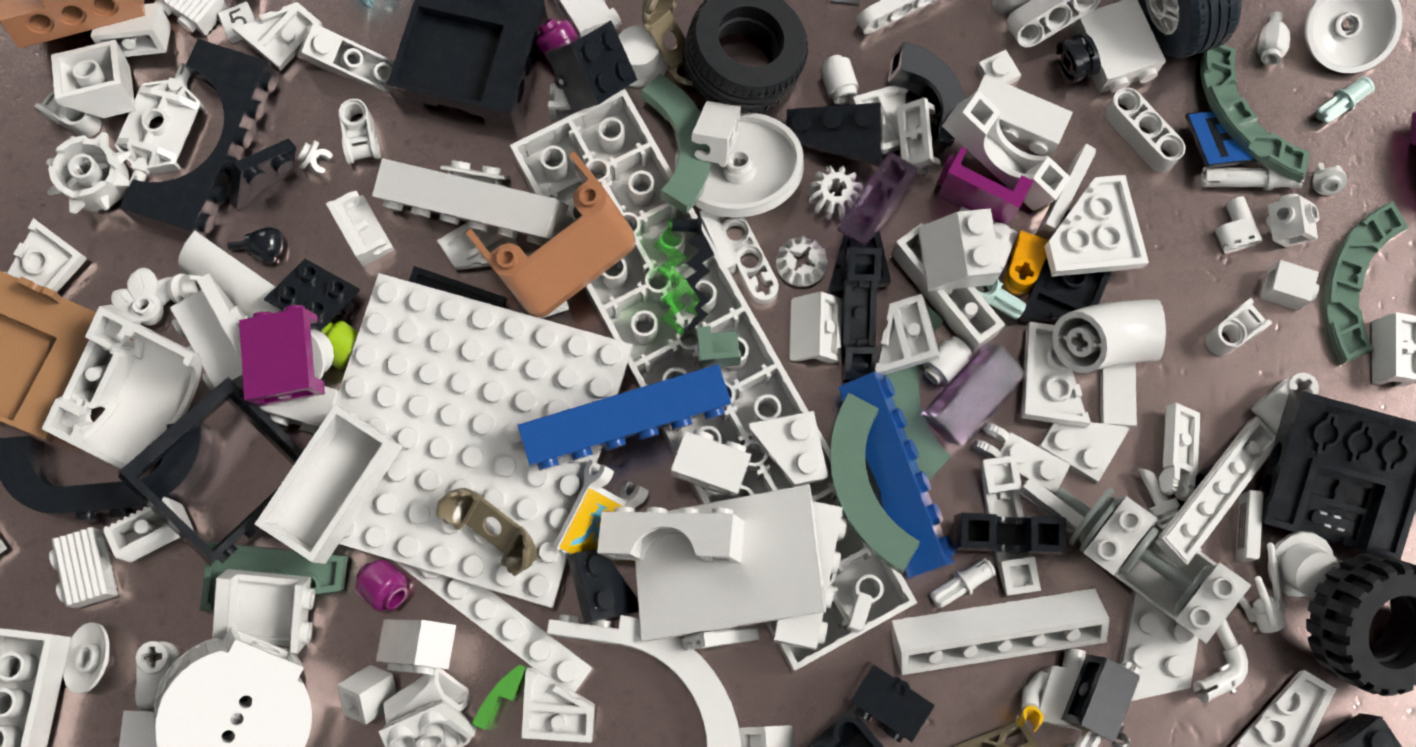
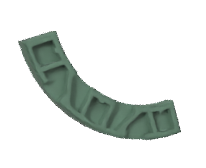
[1200,45,1310,183]
[641,74,711,214]
[1324,201,1409,365]
[885,304,951,480]
[830,393,920,575]

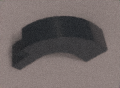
[888,41,965,156]

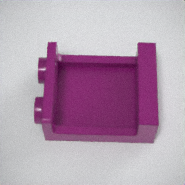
[937,147,1033,226]
[239,305,325,407]

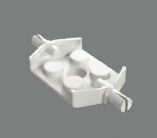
[115,63,206,188]

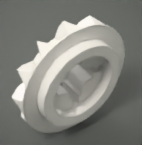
[776,235,828,287]

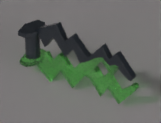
[654,217,715,335]

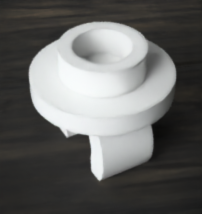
[296,140,333,175]
[1312,162,1348,195]
[168,274,201,304]

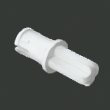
[930,557,996,608]

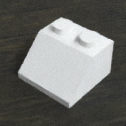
[51,39,136,118]
[918,208,1002,292]

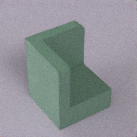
[697,326,741,369]

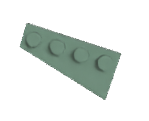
[199,542,348,611]

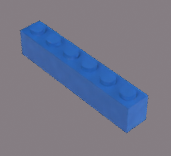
[518,364,731,471]
[838,372,955,578]

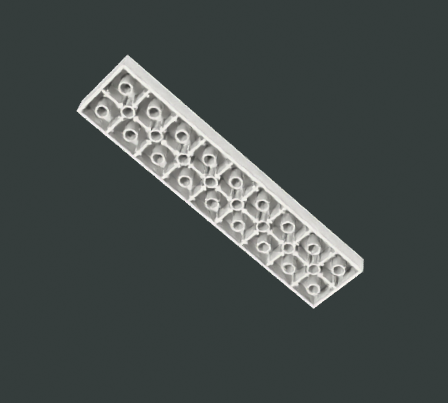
[510,89,917,672]

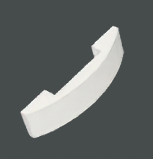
[981,455,1041,596]

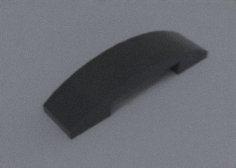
[841,247,882,380]

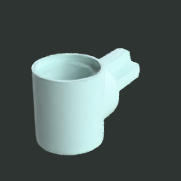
[976,278,1026,319]

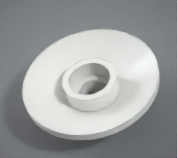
[63,622,110,694]

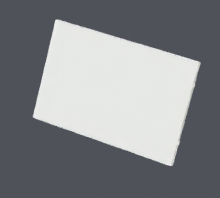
[635,484,826,642]

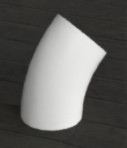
[1052,299,1166,373]

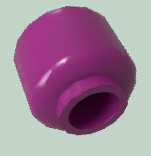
[536,17,578,63]
[355,560,407,612]

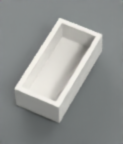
[255,405,403,564]

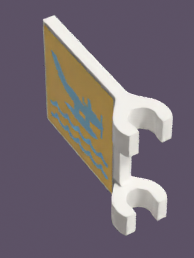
[553,460,649,555]

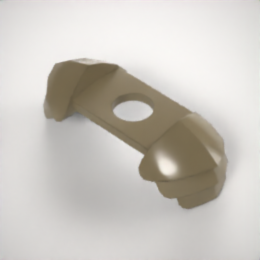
[642,0,693,86]
[436,488,537,576]

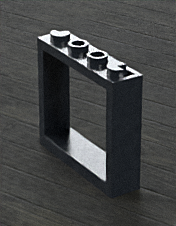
[118,377,303,566]

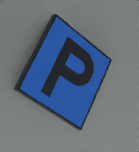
[1185,110,1259,169]

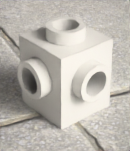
[1266,194,1319,247]

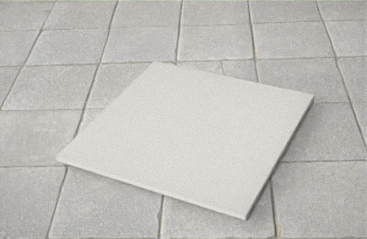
[334,273,633,608]

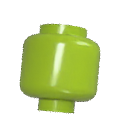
[322,321,359,370]

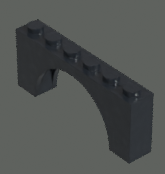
[120,39,277,238]

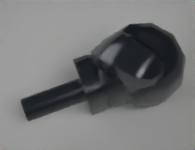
[227,227,284,264]

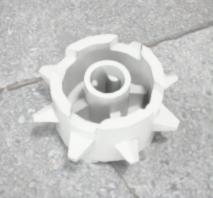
[46,132,131,214]

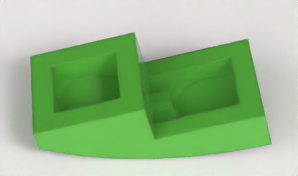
[472,665,527,730]

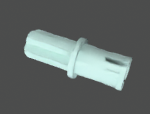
[1316,76,1375,124]

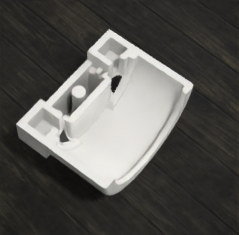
[42,305,202,469]

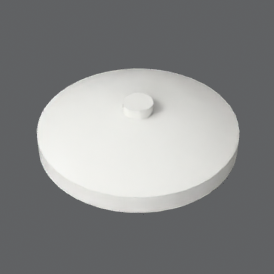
[675,112,804,217]

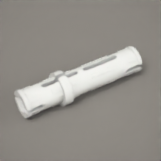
[1201,166,1304,190]

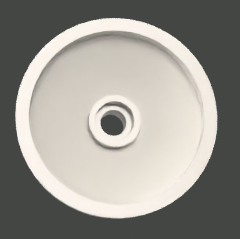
[1305,0,1403,73]

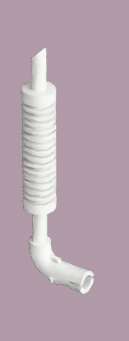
[1138,468,1248,703]

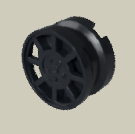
[1056,32,1101,83]

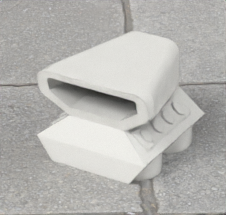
[378,668,477,747]

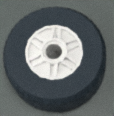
[1138,0,1242,59]

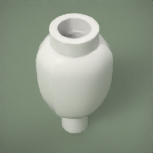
[1257,11,1290,65]

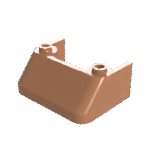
[465,151,636,317]

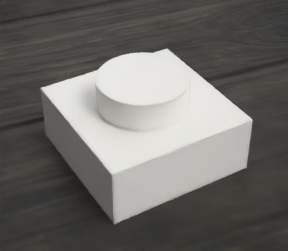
[977,50,1021,85]

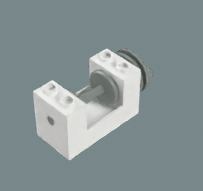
[1055,487,1251,644]

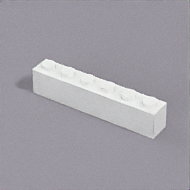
[372,158,569,246]
[892,588,1110,675]

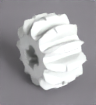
[808,165,863,221]

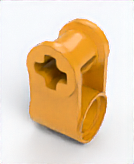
[1003,230,1049,296]

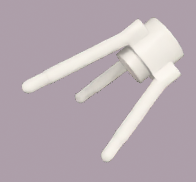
[1239,542,1287,633]

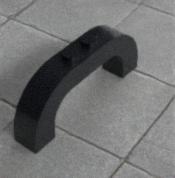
[0,422,212,523]

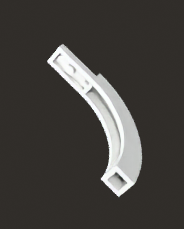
[547,614,741,747]

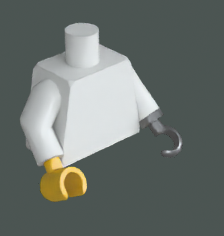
[1016,648,1130,747]

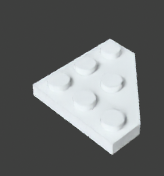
[1044,175,1149,277]

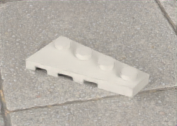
[1232,670,1336,747]

